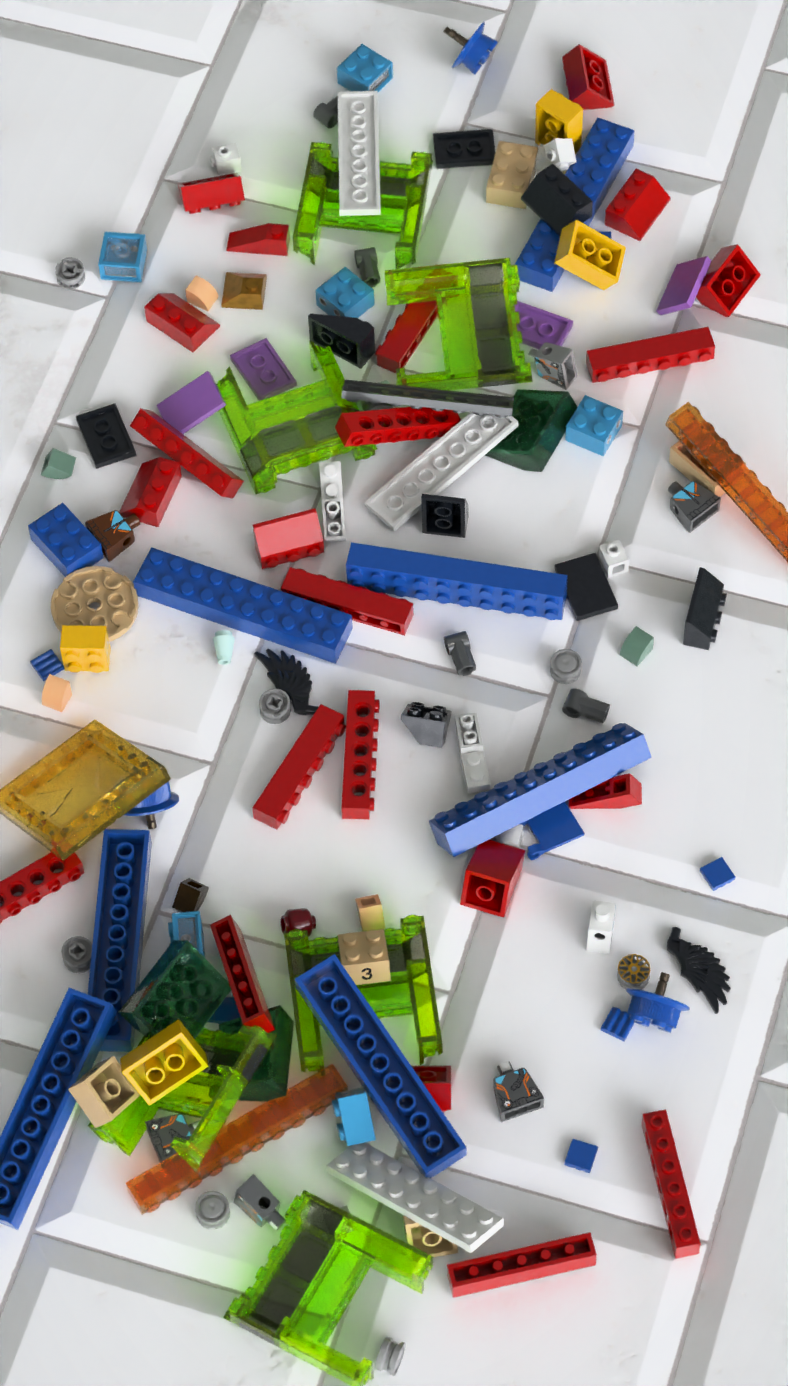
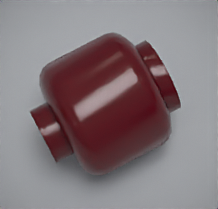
[280,908,316,939]

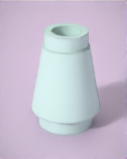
[213,630,235,665]

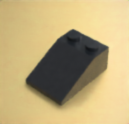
[308,313,375,369]
[421,494,469,538]

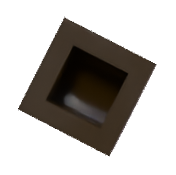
[172,878,209,912]

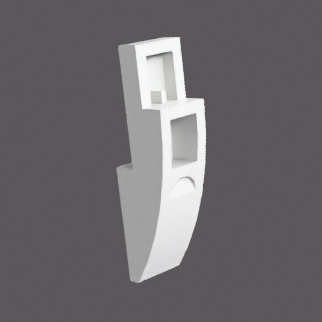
[319,461,346,541]
[454,712,490,793]

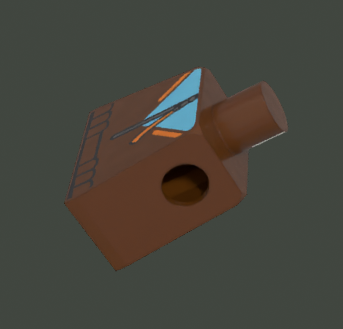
[85,510,140,562]

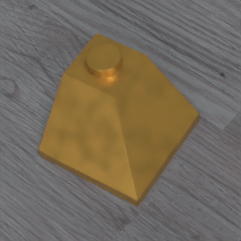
[221,272,267,310]

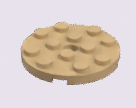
[51,566,139,642]

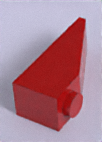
[227,223,290,256]
[569,773,642,809]

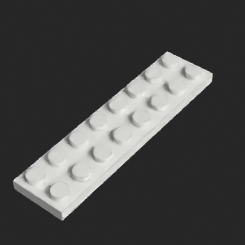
[338,91,381,216]
[365,412,519,532]
[326,1143,504,1253]

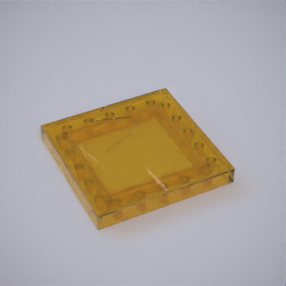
[0,720,171,861]

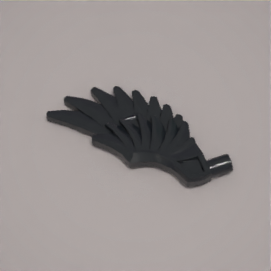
[255,649,318,715]
[666,927,731,1014]

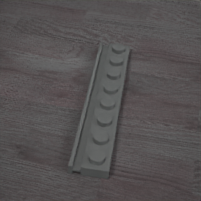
[341,380,514,418]

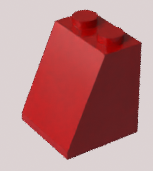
[460,840,525,918]

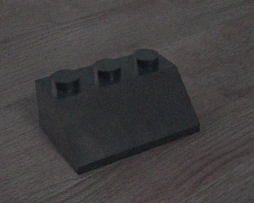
[521,164,593,236]
[683,567,727,650]

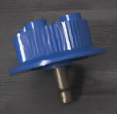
[116,772,180,829]
[626,972,690,1033]

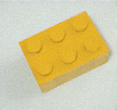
[535,89,583,154]
[554,220,626,290]
[120,1019,209,1106]

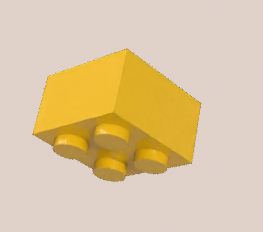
[60,625,111,673]

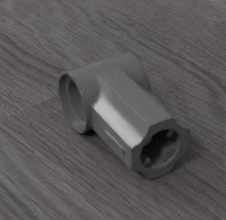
[313,96,338,129]
[354,247,381,288]
[444,631,476,676]
[562,688,610,723]

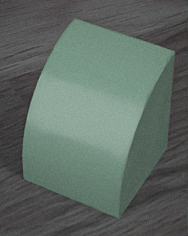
[41,448,76,479]
[620,626,654,666]

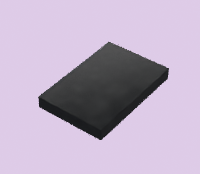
[433,129,496,169]
[75,403,136,469]
[554,553,618,621]

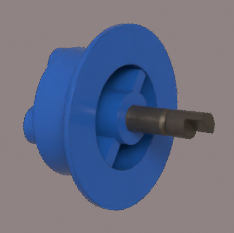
[443,22,498,75]

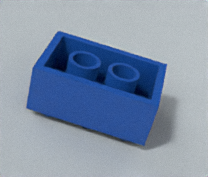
[28,502,104,577]

